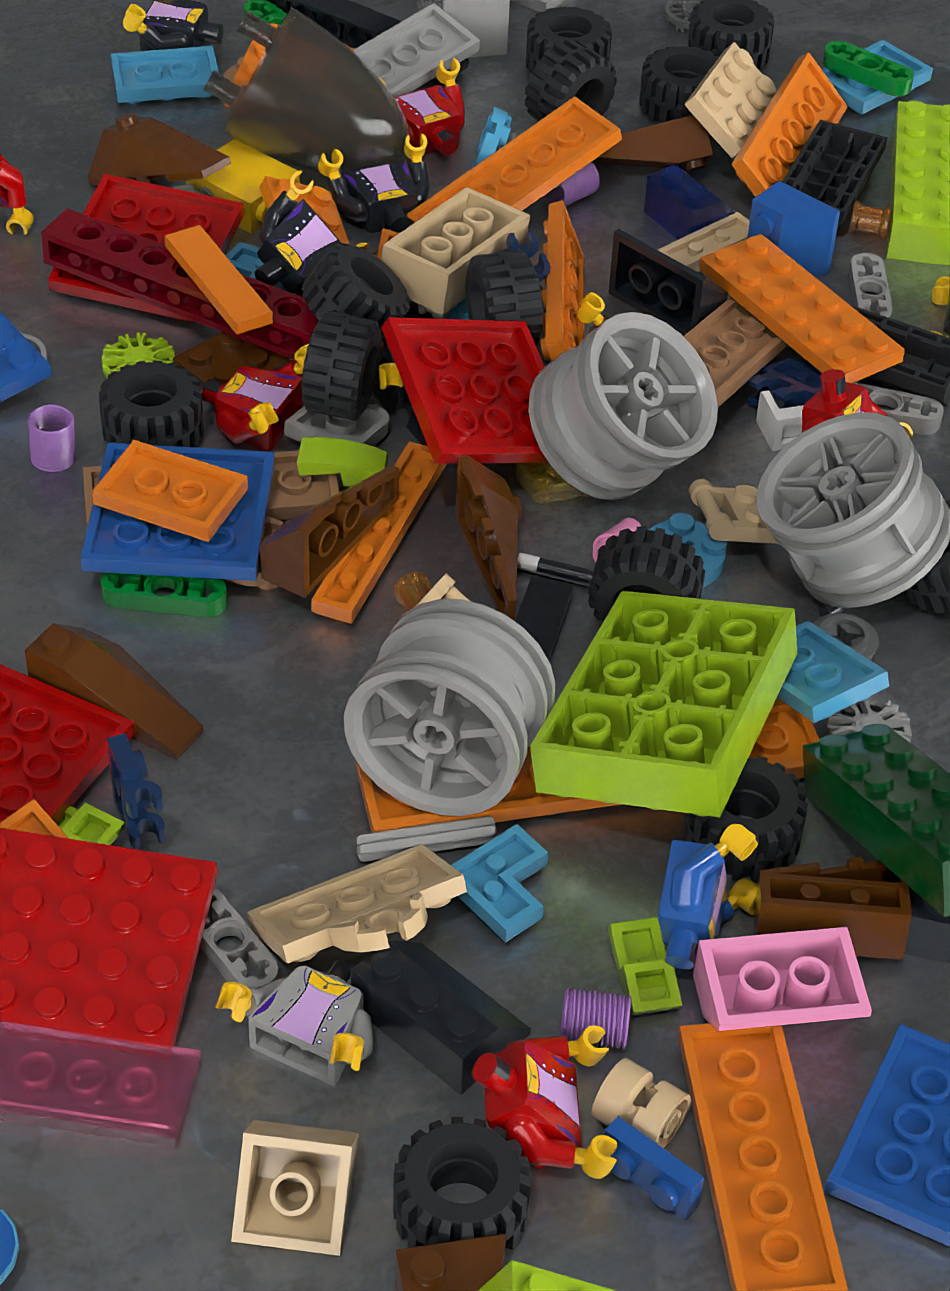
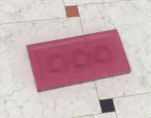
[0,1021,202,1148]

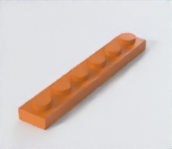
[311,441,446,624]

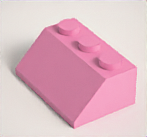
[693,927,872,1031]

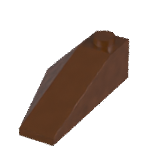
[88,112,231,185]
[456,455,522,621]
[259,465,399,598]

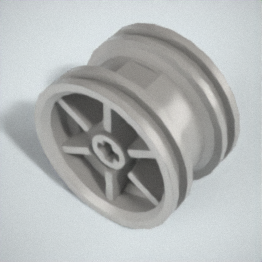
[529,312,718,500]
[344,599,555,816]

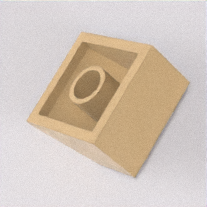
[231,1120,359,1256]

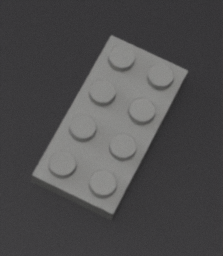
[331,3,480,109]

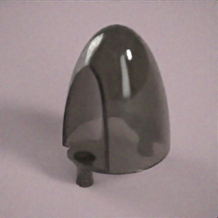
[203,7,411,176]

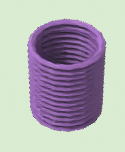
[544,162,599,207]
[28,405,76,472]
[560,987,631,1050]

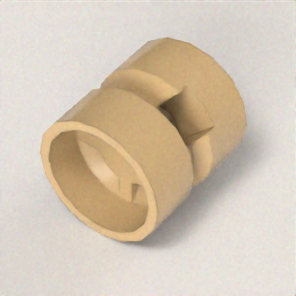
[591,1058,691,1149]

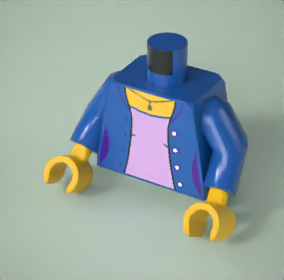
[658,824,758,969]

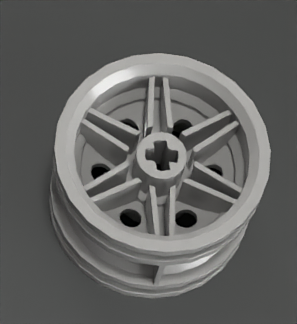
[756,412,950,608]

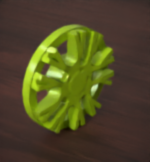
[101,332,175,379]

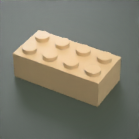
[381,187,530,315]

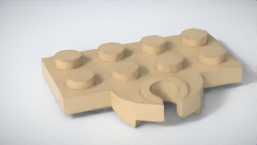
[684,42,777,158]
[247,844,467,964]

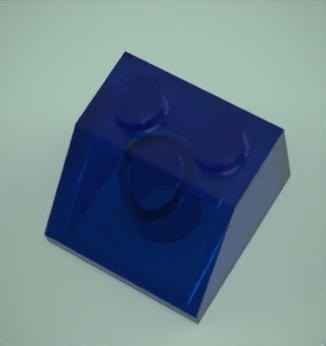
[644,165,736,240]

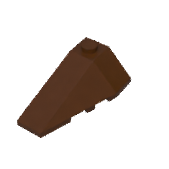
[592,115,713,172]
[25,623,204,760]

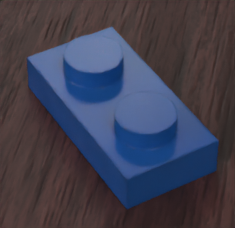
[604,1116,704,1220]

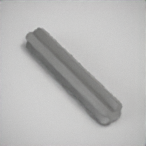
[356,815,496,862]

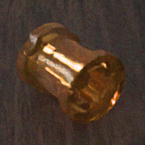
[849,200,891,239]
[393,572,431,611]

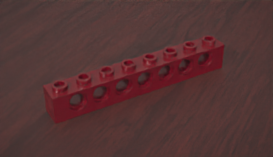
[41,208,319,360]

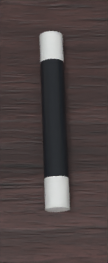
[517,553,594,587]

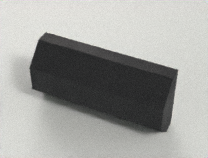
[782,120,888,226]
[849,304,950,406]

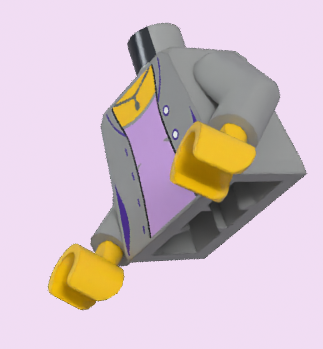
[215,960,374,1086]

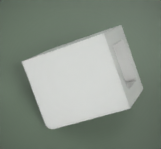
[756,391,804,451]

